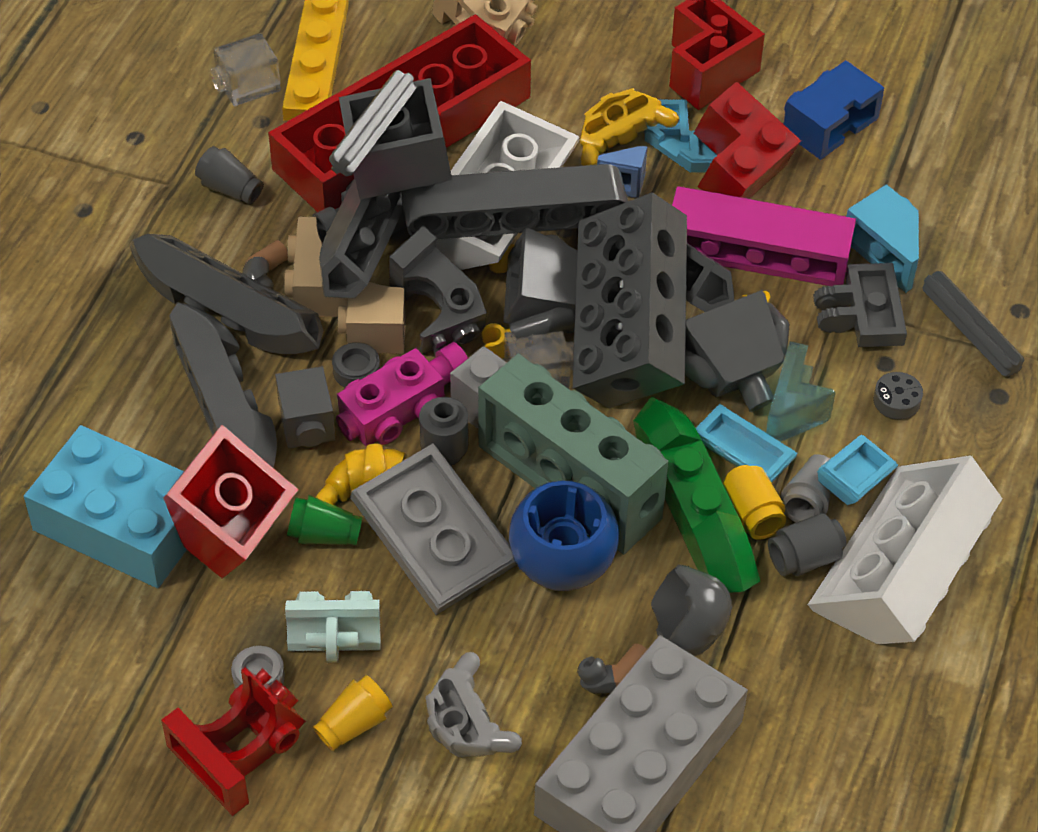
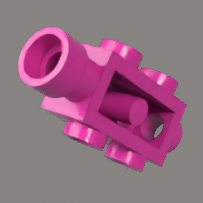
[336,342,468,447]

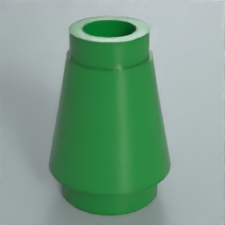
[287,495,363,546]

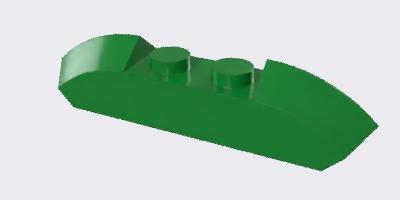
[633,396,760,593]

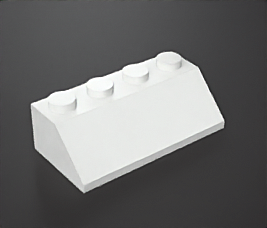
[436,101,580,270]
[808,456,1003,644]

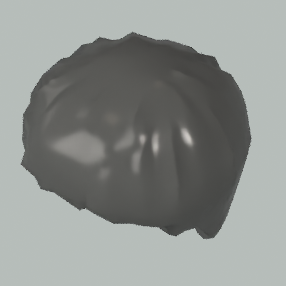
[651,564,732,656]

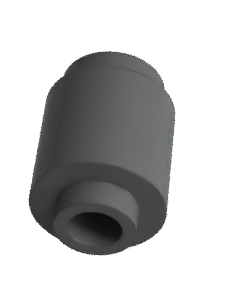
[419,397,469,466]
[768,513,846,576]

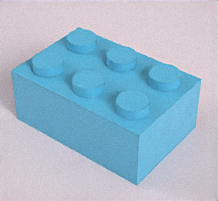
[24,425,187,589]

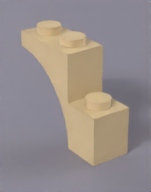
[284,217,406,354]

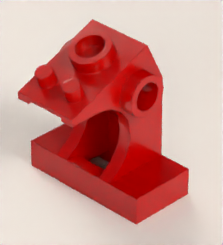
[161,667,306,816]

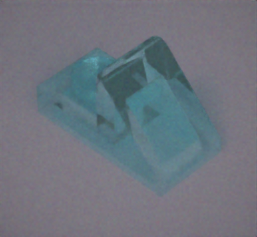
[766,341,835,442]

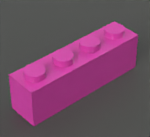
[672,186,856,286]

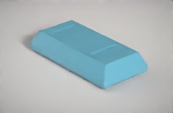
[696,404,798,483]
[817,435,898,505]

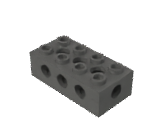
[573,192,687,408]

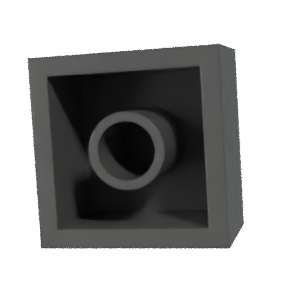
[339,78,452,199]

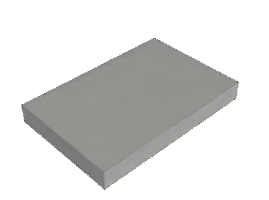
[351,443,517,615]

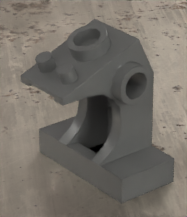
[389,226,486,354]

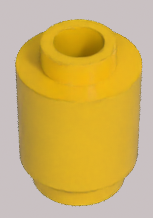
[723,465,786,540]

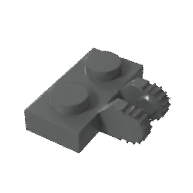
[813,263,907,347]

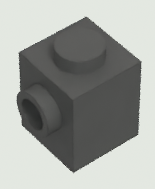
[275,366,335,449]

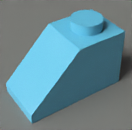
[846,184,919,293]

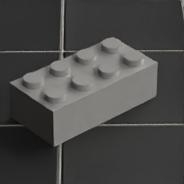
[534,635,748,832]

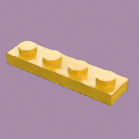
[282,0,349,121]

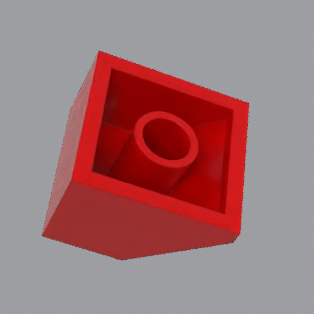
[163,425,299,579]

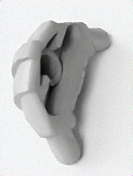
[426,652,522,757]

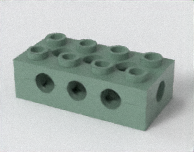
[478,353,668,555]

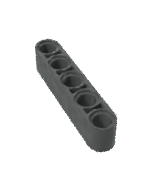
[400,164,628,239]

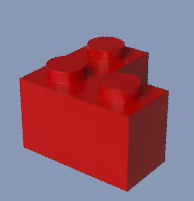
[669,0,765,110]
[694,82,801,199]

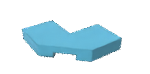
[644,99,717,172]

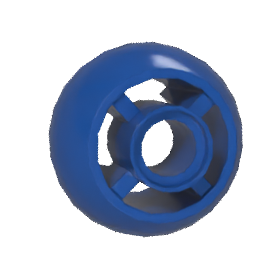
[509,480,619,591]

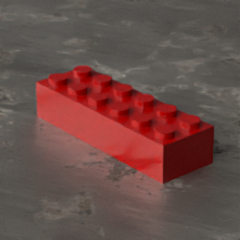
[268,14,531,212]

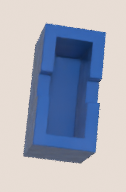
[784,60,884,160]

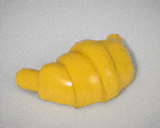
[580,88,679,166]
[315,443,407,505]

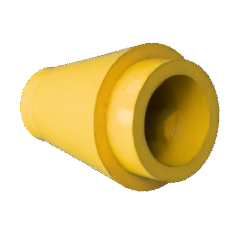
[313,675,393,751]

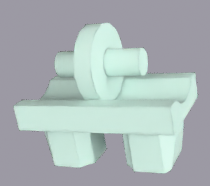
[285,591,381,663]

